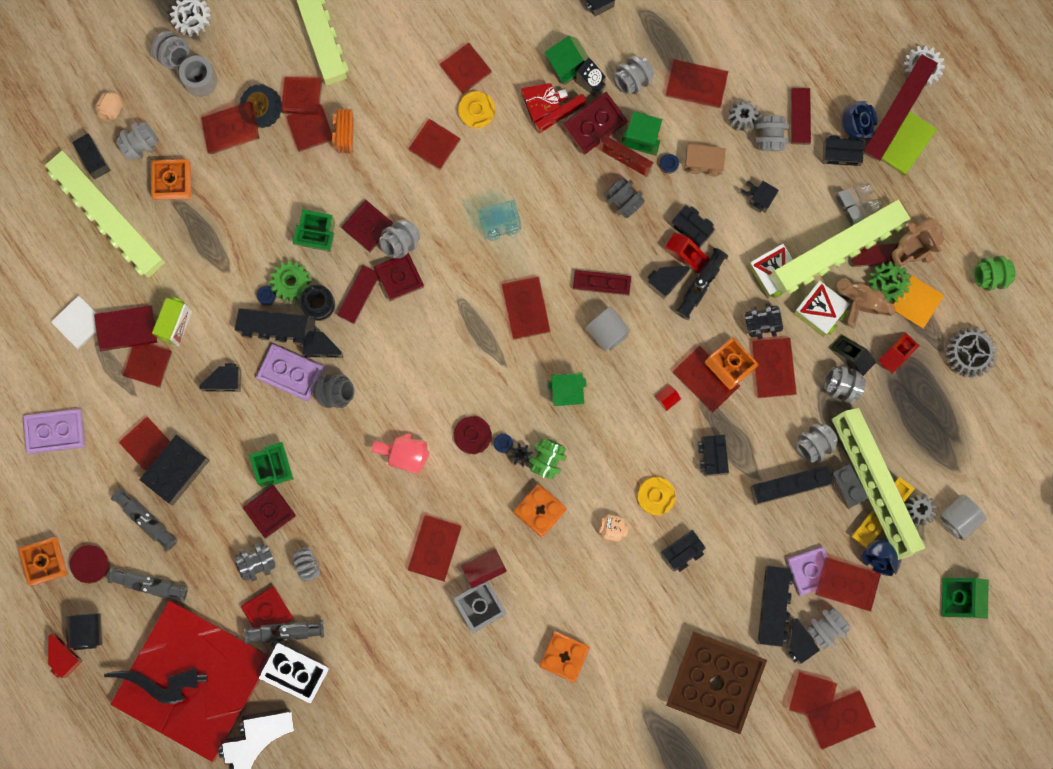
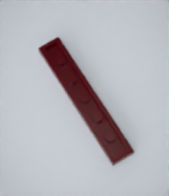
[864,54,938,162]

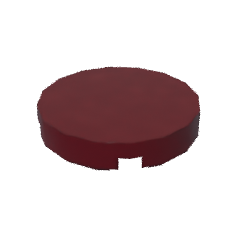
[454,416,492,455]
[70,545,110,584]

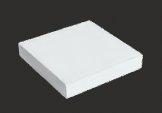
[51,296,97,350]

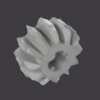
[728,99,760,132]
[905,494,937,526]
[293,547,320,581]

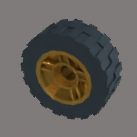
[239,84,283,128]

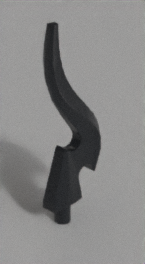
[104,669,208,704]

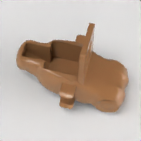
[892,217,944,266]
[835,278,895,329]

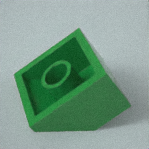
[941,578,989,619]

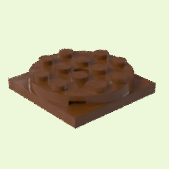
[666,631,767,734]

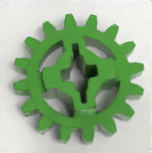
[869,262,911,303]

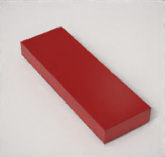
[535,93,586,133]

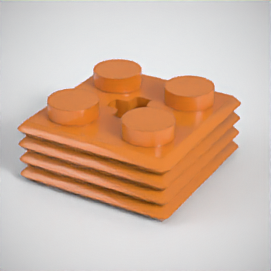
[332,109,354,155]
[151,159,191,200]
[705,337,758,390]
[514,484,567,537]
[18,537,68,586]
[539,632,590,683]

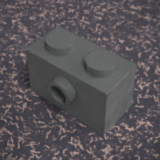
[830,464,868,509]

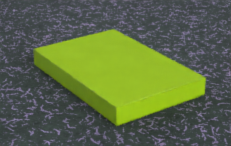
[881,111,937,176]

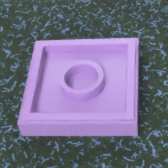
[786,546,837,596]

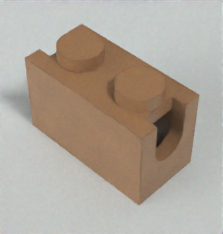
[684,144,726,177]

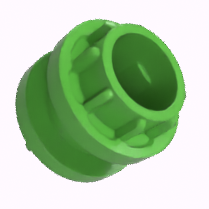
[974,256,1016,291]
[529,438,567,479]

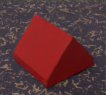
[654,384,681,411]

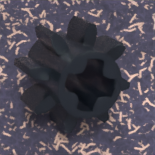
[509,443,533,468]

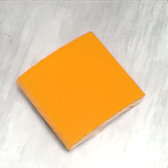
[893,275,944,328]

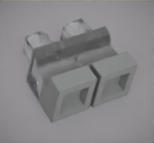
[836,183,882,226]

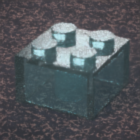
[478,200,521,241]

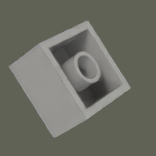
[453,581,507,634]

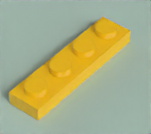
[851,477,915,548]

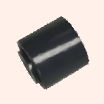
[65,613,103,650]

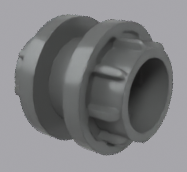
[605,177,645,218]
[313,374,355,408]
[234,543,276,582]

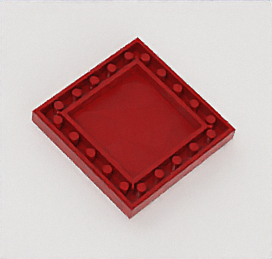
[110,601,266,762]

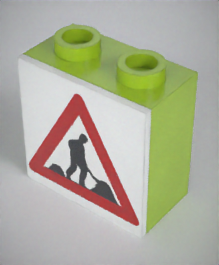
[748,244,793,299]
[794,281,850,337]
[152,297,192,347]

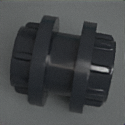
[300,285,335,321]
[745,303,784,340]

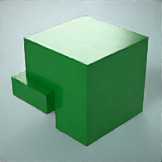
[545,35,588,85]
[620,111,663,156]
[293,209,335,252]
[547,372,587,406]
[249,442,294,487]

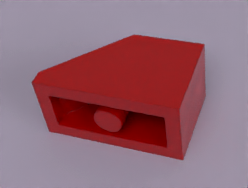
[664,232,709,274]
[878,333,920,374]
[48,634,83,678]

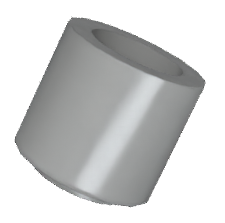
[179,55,217,97]
[585,306,631,352]
[940,494,987,541]

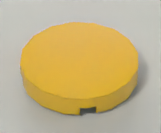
[458,91,495,129]
[637,477,676,516]

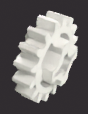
[170,0,212,37]
[903,45,945,87]

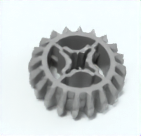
[945,326,998,378]

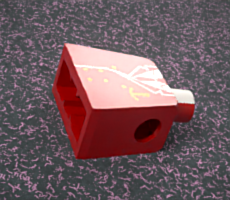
[521,83,568,126]

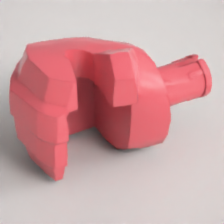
[371,434,430,474]

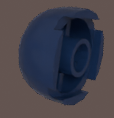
[841,101,878,139]
[861,539,902,576]

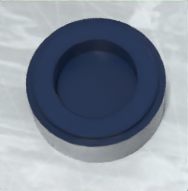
[660,154,679,174]
[257,286,276,306]
[494,434,513,453]

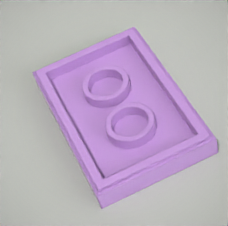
[256,344,325,402]
[23,409,85,454]

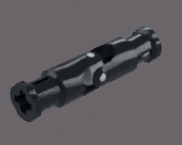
[674,248,729,320]

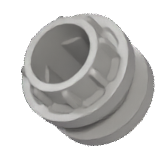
[151,31,189,69]
[614,56,654,94]
[756,116,789,151]
[117,122,158,160]
[379,220,420,258]
[824,365,866,403]
[796,423,838,463]
[808,608,850,649]

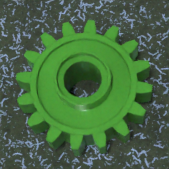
[269,260,312,303]

